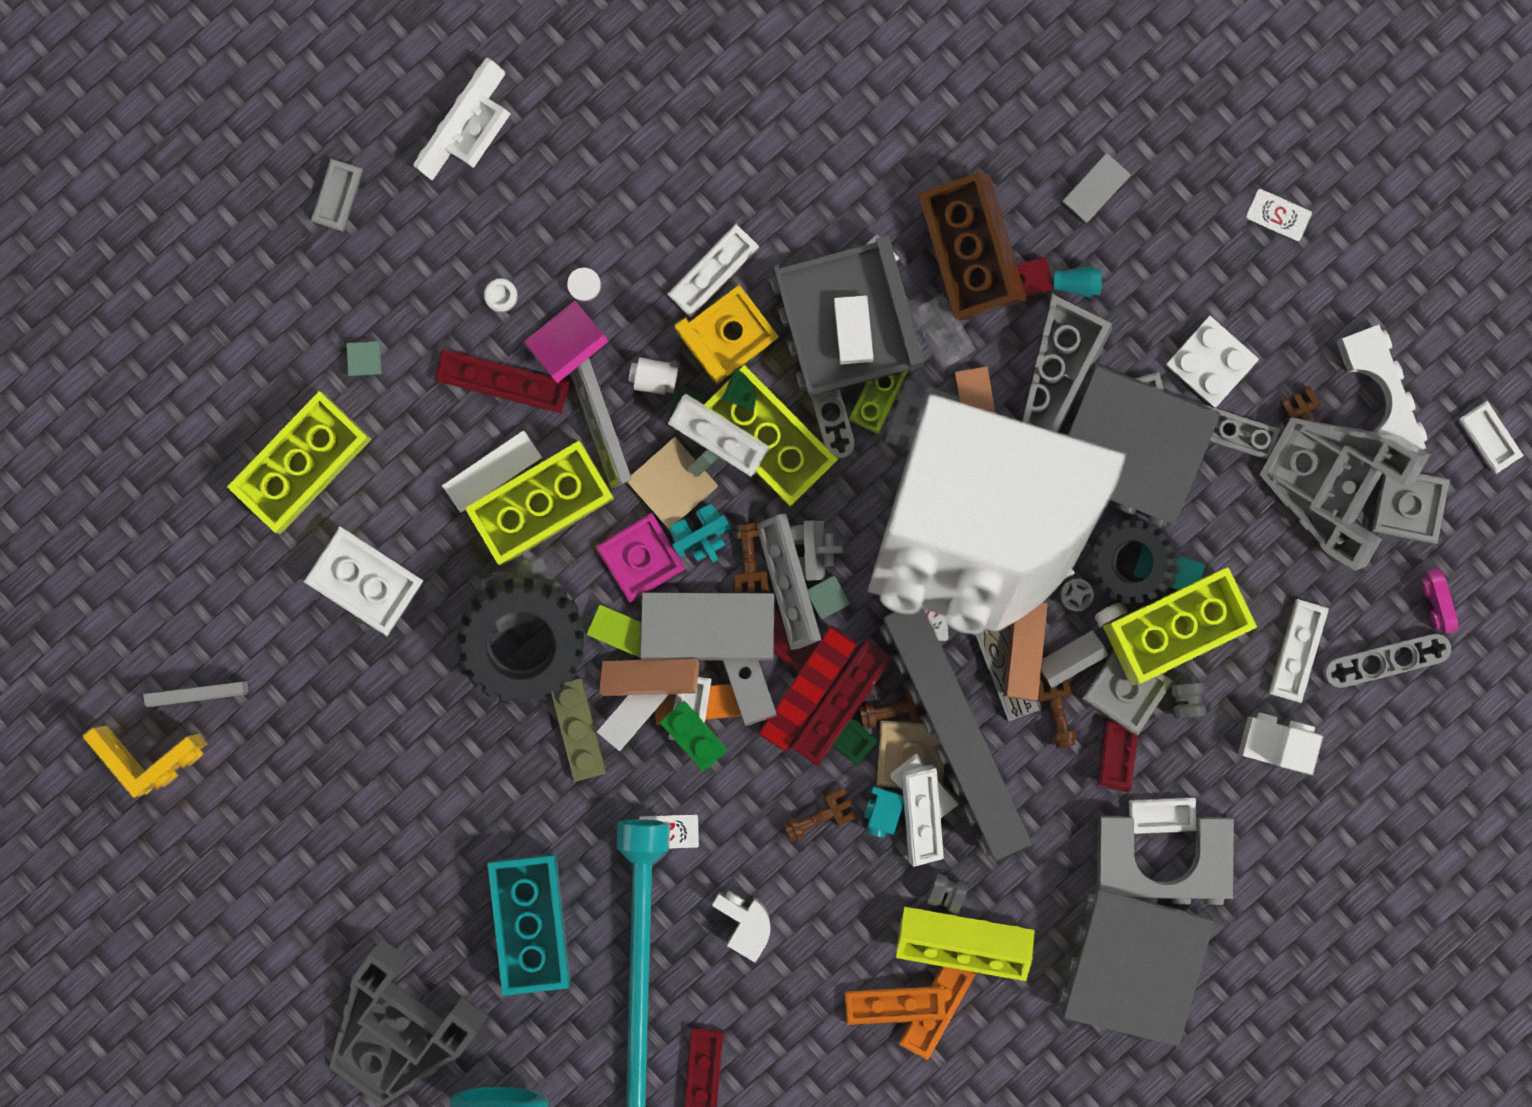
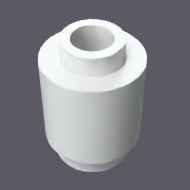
[629,357,678,395]

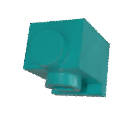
[863,785,904,838]

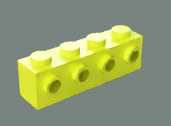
[896,907,1035,981]

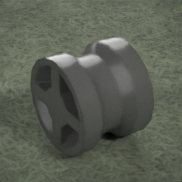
[1058,579,1094,611]

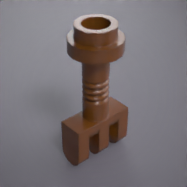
[1280,386,1321,422]
[733,522,769,594]
[1038,678,1077,749]
[858,690,926,729]
[783,787,859,842]

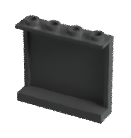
[769,235,924,398]
[1067,363,1220,526]
[1057,885,1215,1046]

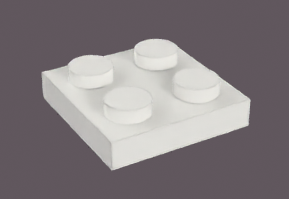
[1165,316,1259,408]

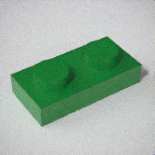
[660,700,728,772]

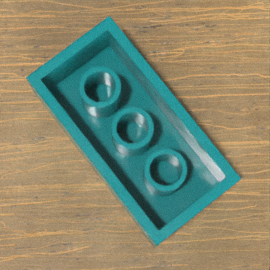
[488,853,571,996]

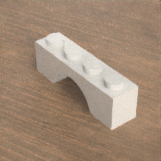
[1336,325,1427,449]

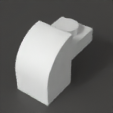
[712,891,770,963]

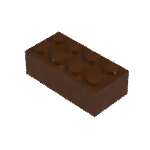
[918,172,1027,321]

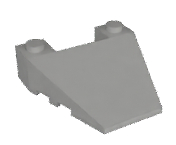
[1259,417,1431,571]

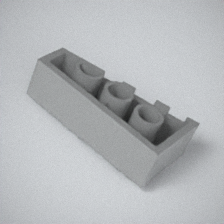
[1022,294,1112,434]

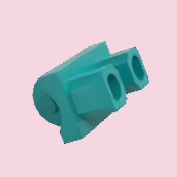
[669,504,731,563]

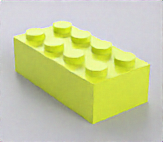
[704,365,838,507]
[228,391,372,534]
[465,441,615,566]
[1103,567,1257,686]

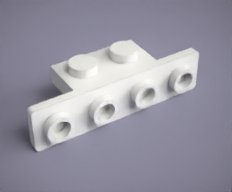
[413,58,510,180]

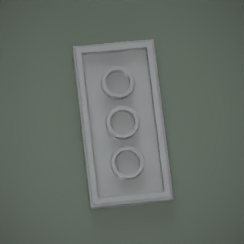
[641,593,775,661]

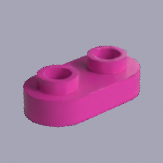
[1421,567,1459,634]

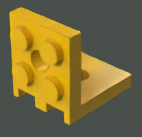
[675,285,779,385]
[83,726,207,798]

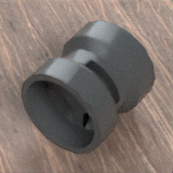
[1170,682,1207,718]
[926,872,968,914]

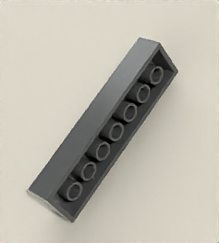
[879,608,1032,861]

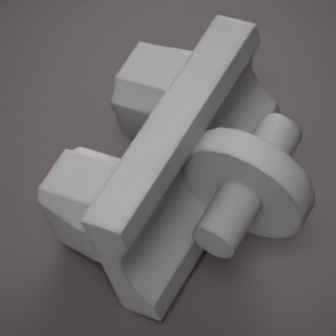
[790,520,843,580]

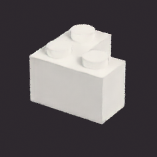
[1238,712,1323,775]

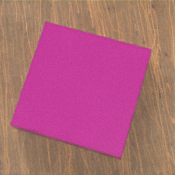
[524,301,609,383]
[596,513,686,603]

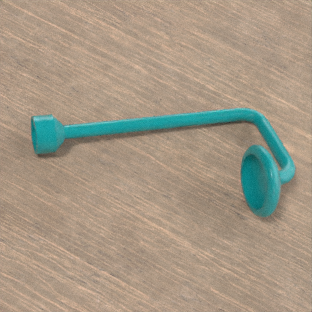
[449,819,670,1107]

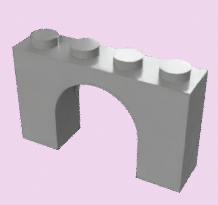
[1097,815,1234,905]

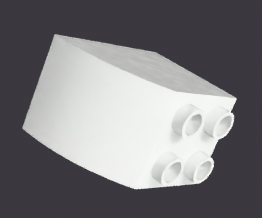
[868,395,1125,634]

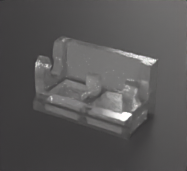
[911,293,976,370]

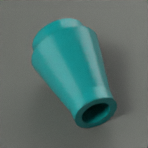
[1054,265,1102,298]

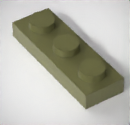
[551,678,606,782]

